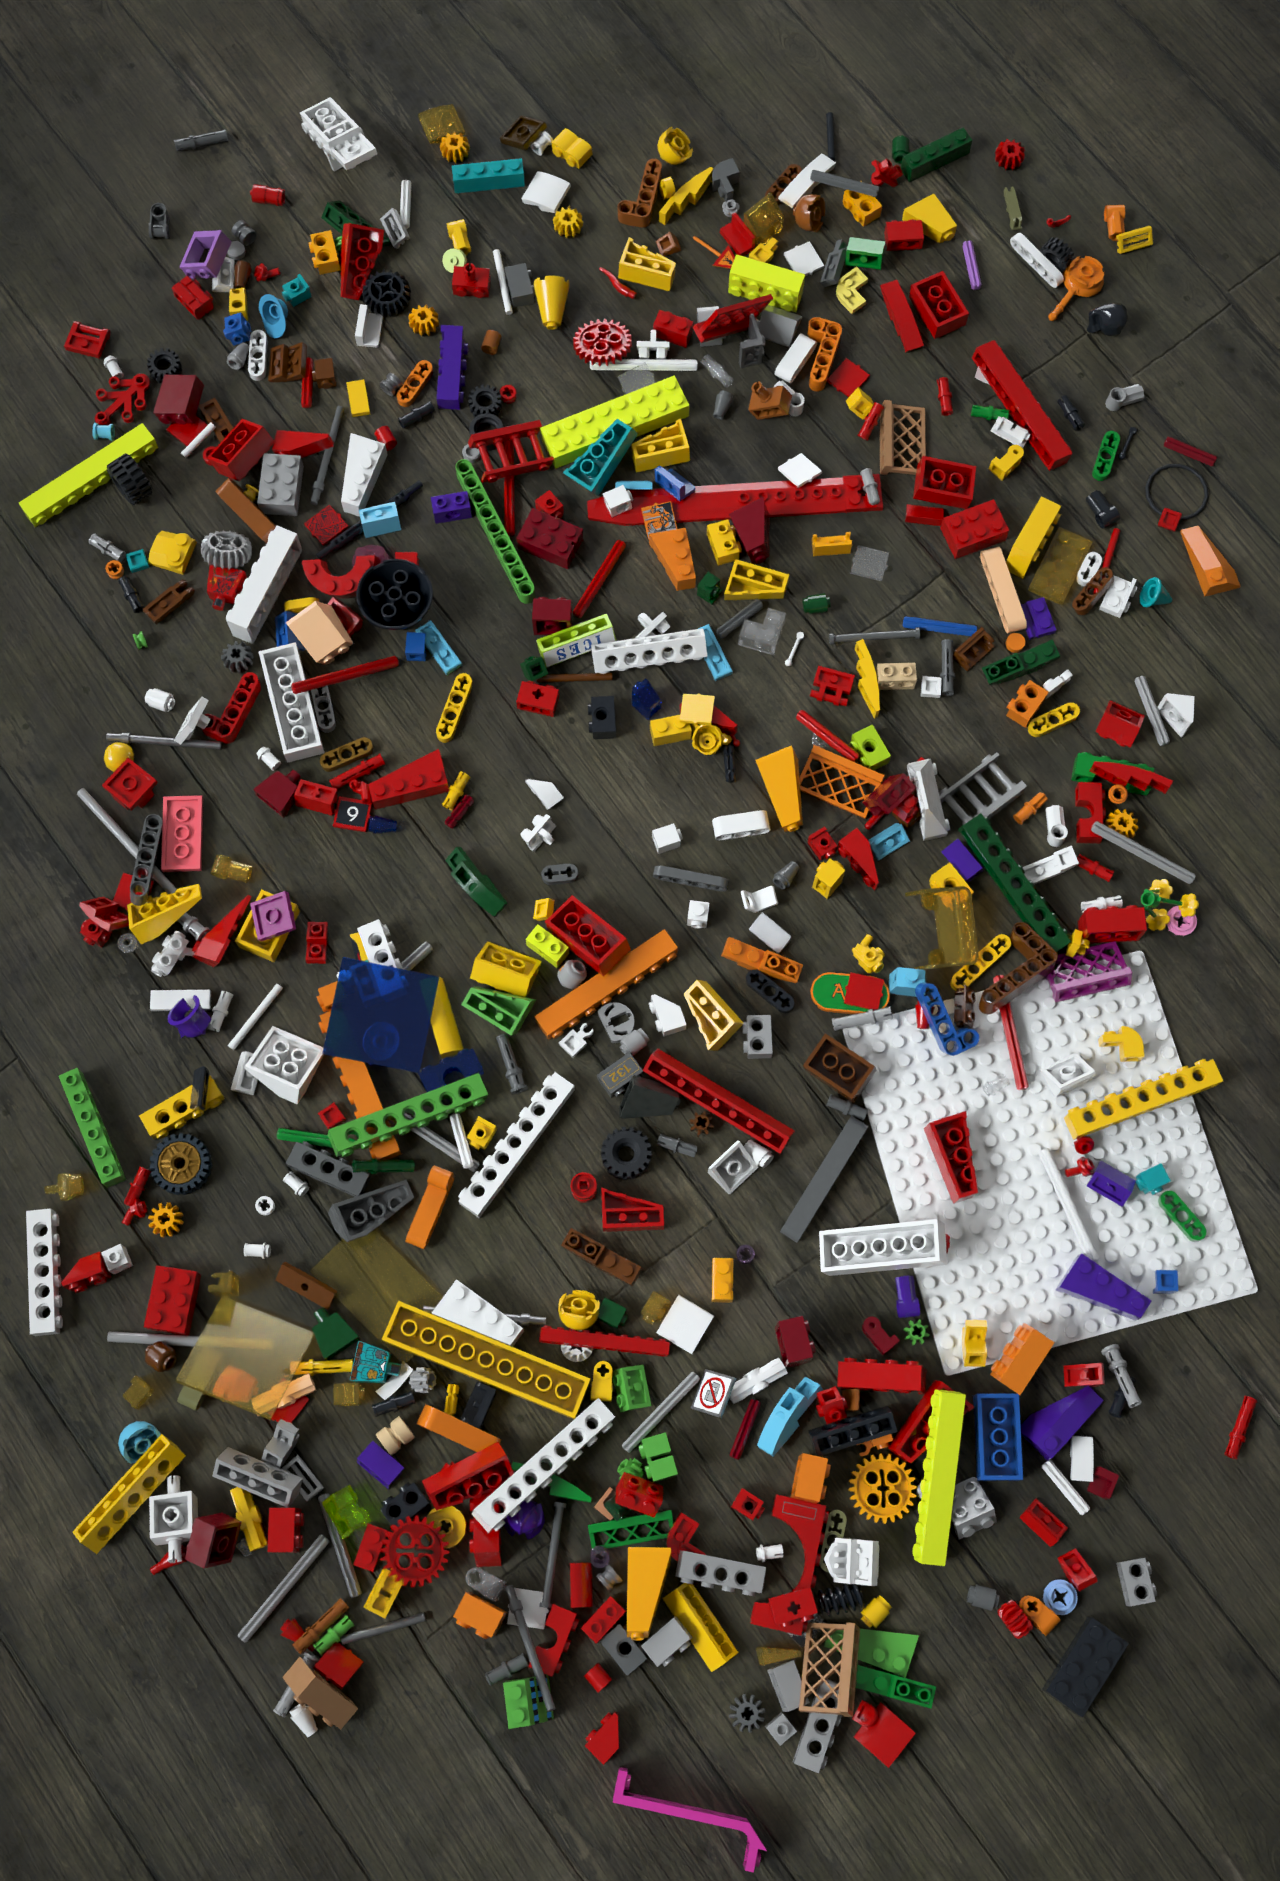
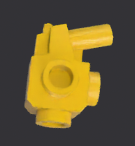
[852,934,885,973]

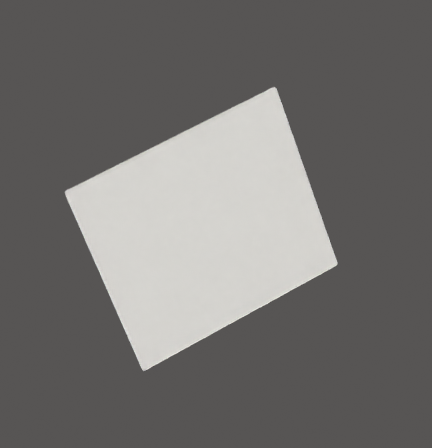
[843,951,1258,1376]

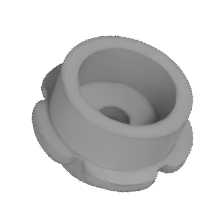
[722,199,739,217]

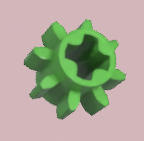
[903,1319,930,1346]
[617,1458,644,1480]

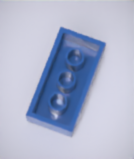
[973,1394,1023,1481]

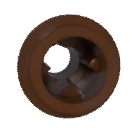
[234,261,252,289]

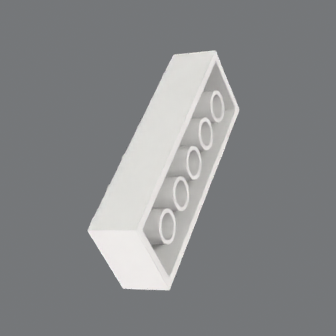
[226,526,302,644]
[259,642,324,763]
[819,1219,947,1276]

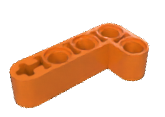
[807,317,842,392]
[405,1165,455,1249]
[416,1404,501,1452]

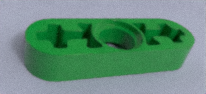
[1092,431,1120,481]
[1158,1191,1206,1242]

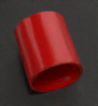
[374,426,397,451]
[584,1663,612,1692]

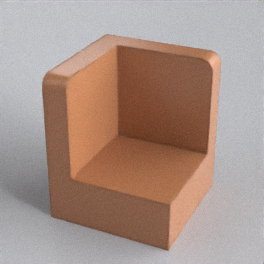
[594,1487,622,1521]

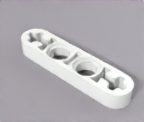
[1010,233,1064,288]

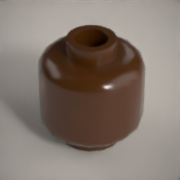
[145,1341,177,1372]

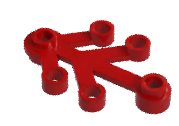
[95,374,150,426]

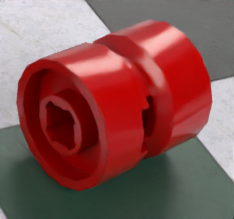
[570,1172,597,1203]

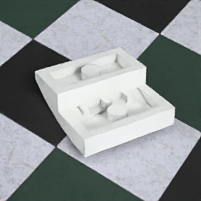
[521,171,571,213]
[656,1295,714,1354]

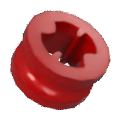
[500,385,516,404]

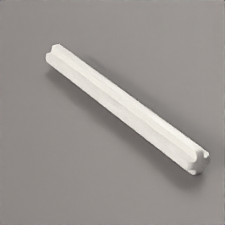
[590,359,697,371]
[1039,1148,1099,1261]

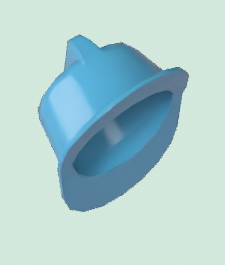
[259,294,288,339]

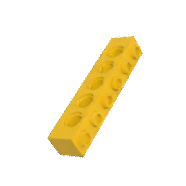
[73,1434,186,1554]

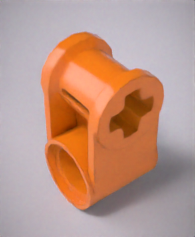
[1019,1595,1061,1636]

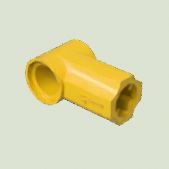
[446,219,471,255]

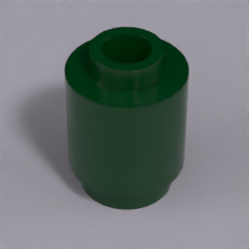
[892,135,910,164]
[802,593,831,614]

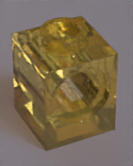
[334,1383,365,1407]

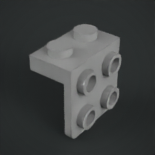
[951,1477,997,1539]

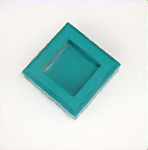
[125,549,150,573]

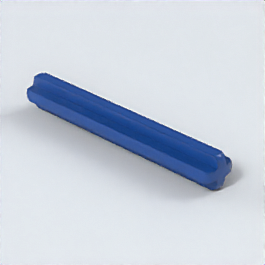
[903,616,977,636]

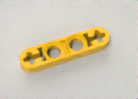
[436,673,473,743]
[950,934,1011,991]

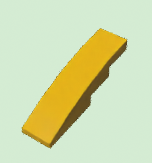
[659,167,714,225]
[855,639,880,719]

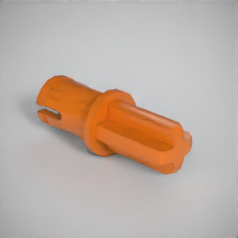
[1013,792,1047,825]

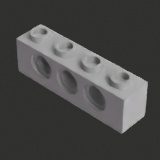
[212,1447,303,1508]
[675,1550,766,1597]
[793,1678,842,1773]

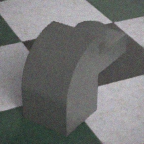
[712,158,740,202]

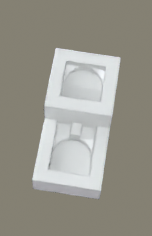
[1070,1436,1094,1482]

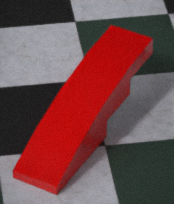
[880,280,924,353]
[1089,761,1173,794]

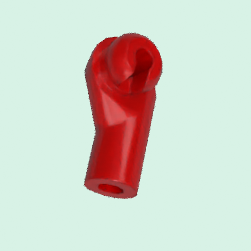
[349,779,372,804]

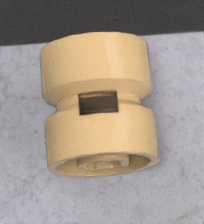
[376,1416,415,1456]

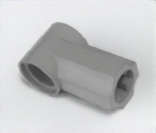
[1105,384,1144,411]

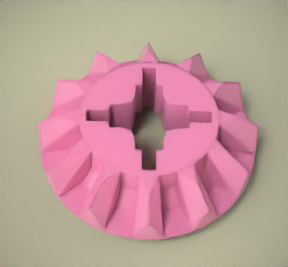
[1166,906,1197,937]

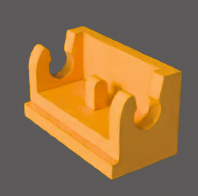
[812,532,852,556]

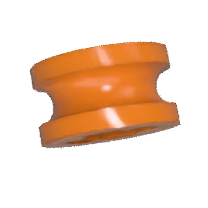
[105,560,124,579]

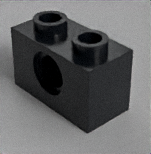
[588,696,616,739]

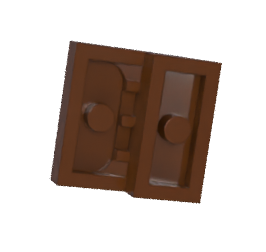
[268,342,307,382]

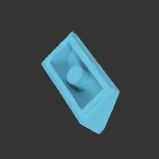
[868,823,910,861]

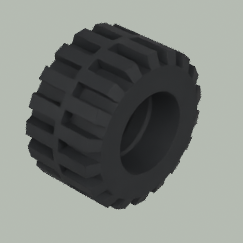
[107,453,153,505]

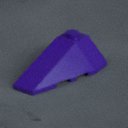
[1020,1386,1104,1460]

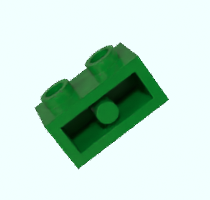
[845,237,885,269]

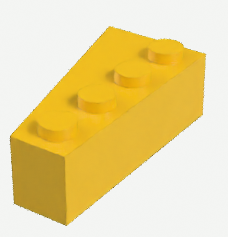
[1006,496,1061,579]

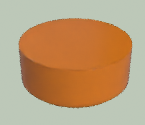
[1006,633,1025,653]

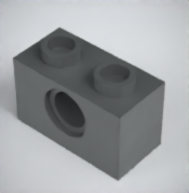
[600,1624,647,1676]

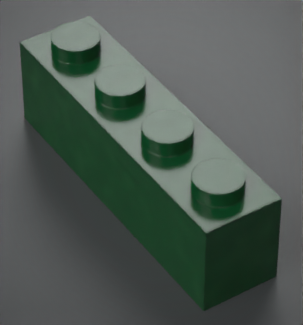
[901,127,972,183]

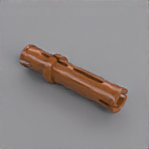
[292,1598,349,1655]

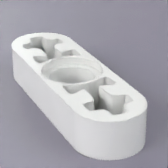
[248,330,268,381]

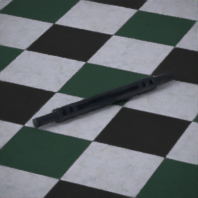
[316,480,423,560]

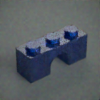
[418,1048,484,1092]

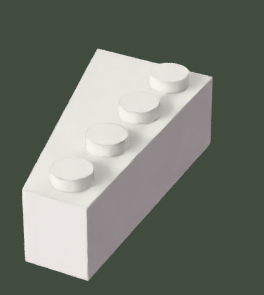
[341,433,387,517]
[432,1279,524,1347]

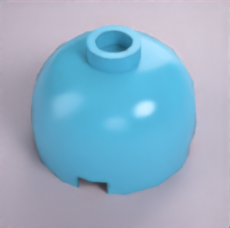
[118,1421,161,1464]

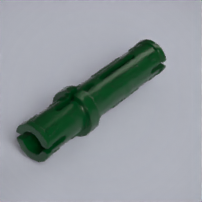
[352,1158,415,1174]

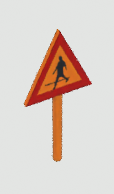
[693,236,735,269]

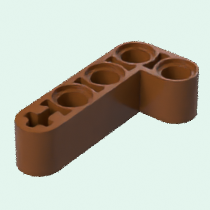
[618,159,662,228]
[215,478,276,543]

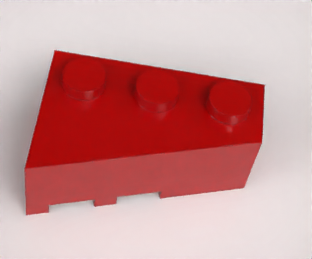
[601,1188,664,1232]

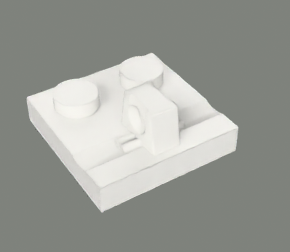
[174,697,210,745]

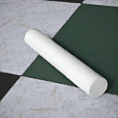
[181,422,216,458]

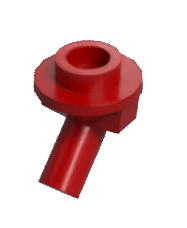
[254,263,281,281]
[1074,1136,1094,1154]
[1065,1157,1095,1177]
[122,1199,147,1226]

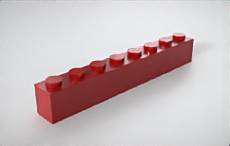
[972,340,1072,471]
[642,1049,795,1154]

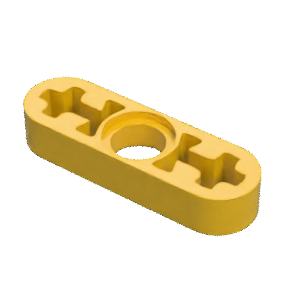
[1028,702,1080,737]

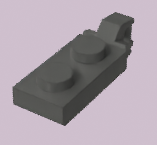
[820,239,848,287]

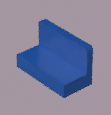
[654,465,695,501]
[275,611,306,651]

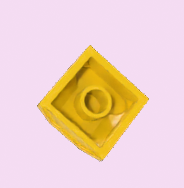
[148,531,197,575]

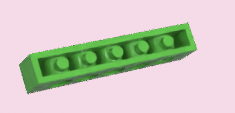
[59,1068,126,1188]

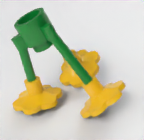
[1141,879,1199,931]

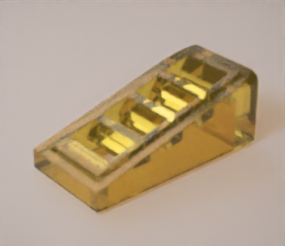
[755,1647,802,1666]

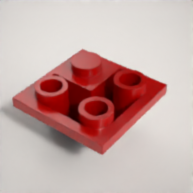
[61,1251,112,1293]

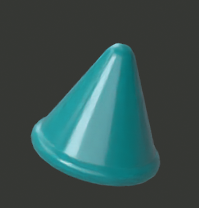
[1139,577,1172,608]

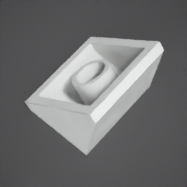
[1157,693,1195,738]
[1041,1053,1096,1097]
[708,1140,758,1195]

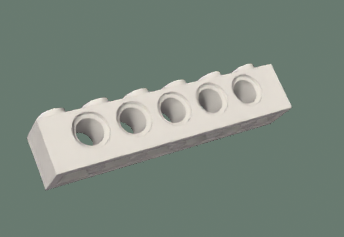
[591,628,707,674]
[26,1209,63,1336]

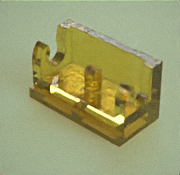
[208,1271,239,1297]

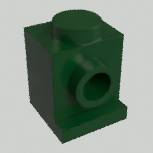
[697,572,723,605]
[520,656,548,682]

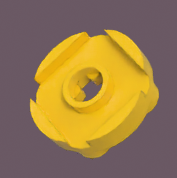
[425,1506,467,1549]

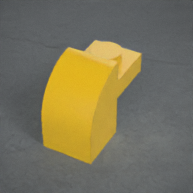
[1098,1026,1144,1062]
[962,1320,987,1367]

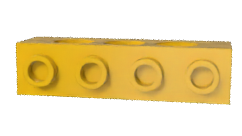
[139,1075,225,1140]

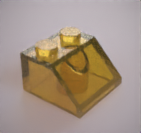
[744,193,784,247]

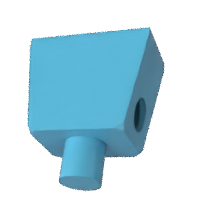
[888,967,927,997]

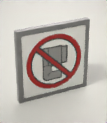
[691,1369,737,1418]

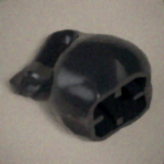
[1086,303,1128,336]

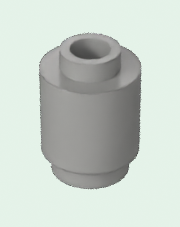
[620,1028,650,1056]

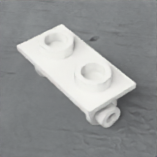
[991,417,1031,448]

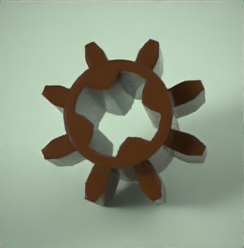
[689,1111,714,1137]

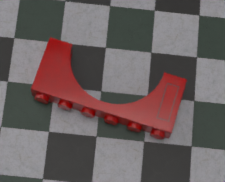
[750,1494,829,1635]

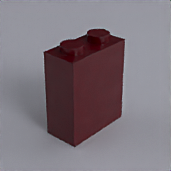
[153,375,205,424]

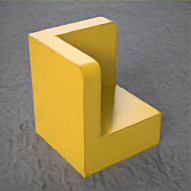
[846,387,873,420]

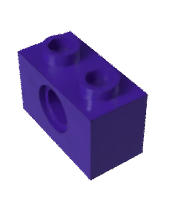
[431,491,472,524]

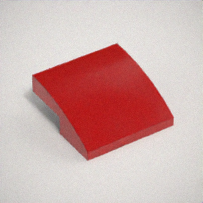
[79,897,129,931]
[853,1702,916,1768]

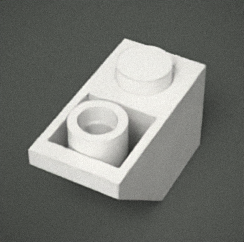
[649,994,686,1036]

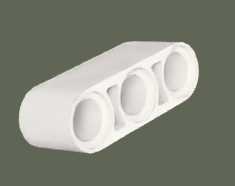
[775,333,817,384]
[712,810,770,840]

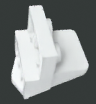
[824,1538,879,1586]

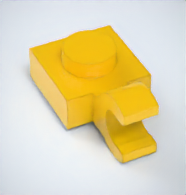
[749,237,778,263]

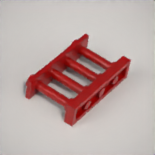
[468,420,554,483]

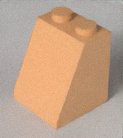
[286,601,353,664]

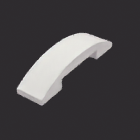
[1007,846,1079,888]

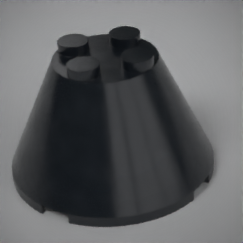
[356,559,433,630]

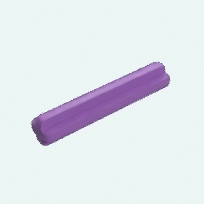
[963,241,982,290]

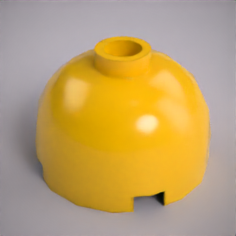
[657,127,693,165]
[558,1290,600,1330]

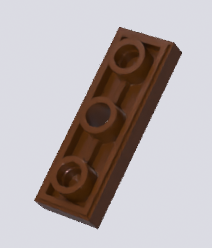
[275,1262,337,1310]

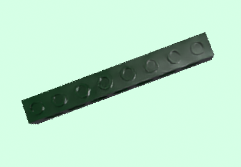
[958,813,1071,952]

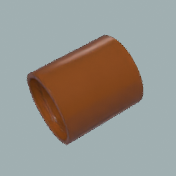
[481,330,502,355]

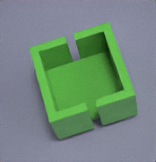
[639,1432,678,1483]

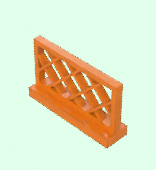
[800,745,884,819]

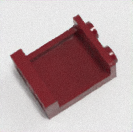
[862,773,916,816]

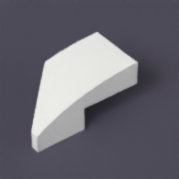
[525,779,563,810]

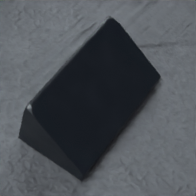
[190,1066,210,1110]

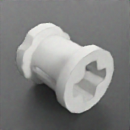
[530,131,553,155]

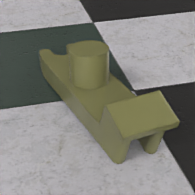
[1004,186,1022,230]

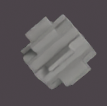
[409,1367,437,1393]

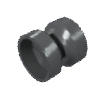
[231,220,257,246]

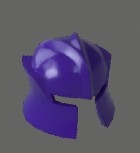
[168,995,211,1038]
[504,1500,545,1540]

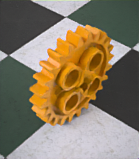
[848,1453,917,1524]

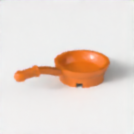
[1048,256,1104,321]

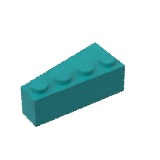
[563,419,638,496]

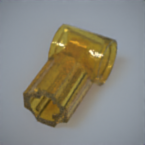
[210,855,252,883]

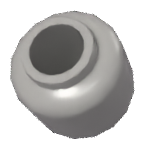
[558,960,587,989]

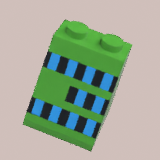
[503,1675,554,1729]

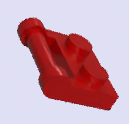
[64,321,111,359]

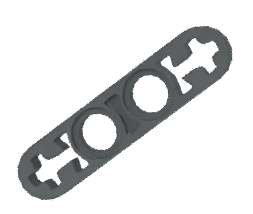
[653,866,729,892]

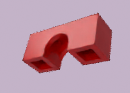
[1075,782,1106,844]
[528,1604,579,1677]

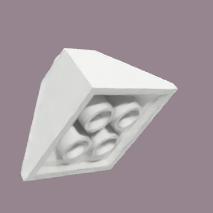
[245,1026,326,1104]

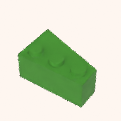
[461,986,536,1035]

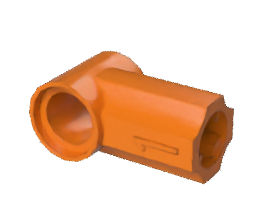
[1104,205,1125,241]

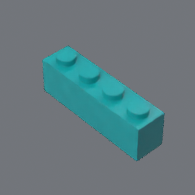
[452,158,525,193]

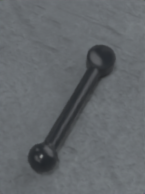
[1118,427,1137,460]

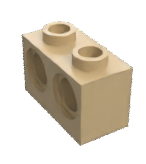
[876,663,917,690]

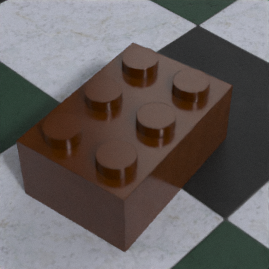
[803,1033,877,1103]

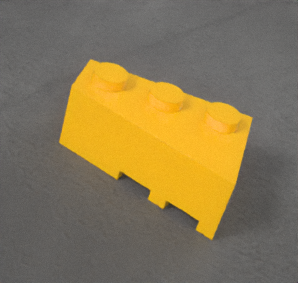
[631,419,690,473]
[724,559,789,600]

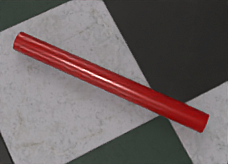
[1093,528,1120,594]

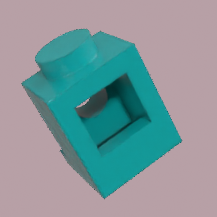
[281,274,312,307]

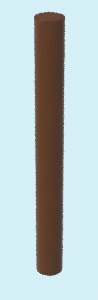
[537,673,612,682]

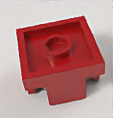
[102,758,158,811]

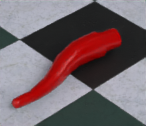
[599,267,637,299]

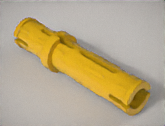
[290,1359,354,1376]

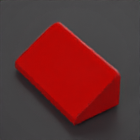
[905,504,944,526]
[1020,1498,1068,1547]

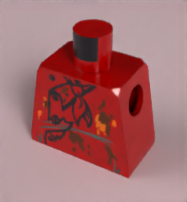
[207,565,247,611]

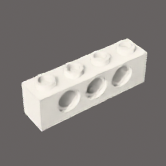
[357,919,409,1003]

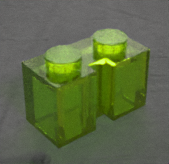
[322,1485,371,1539]

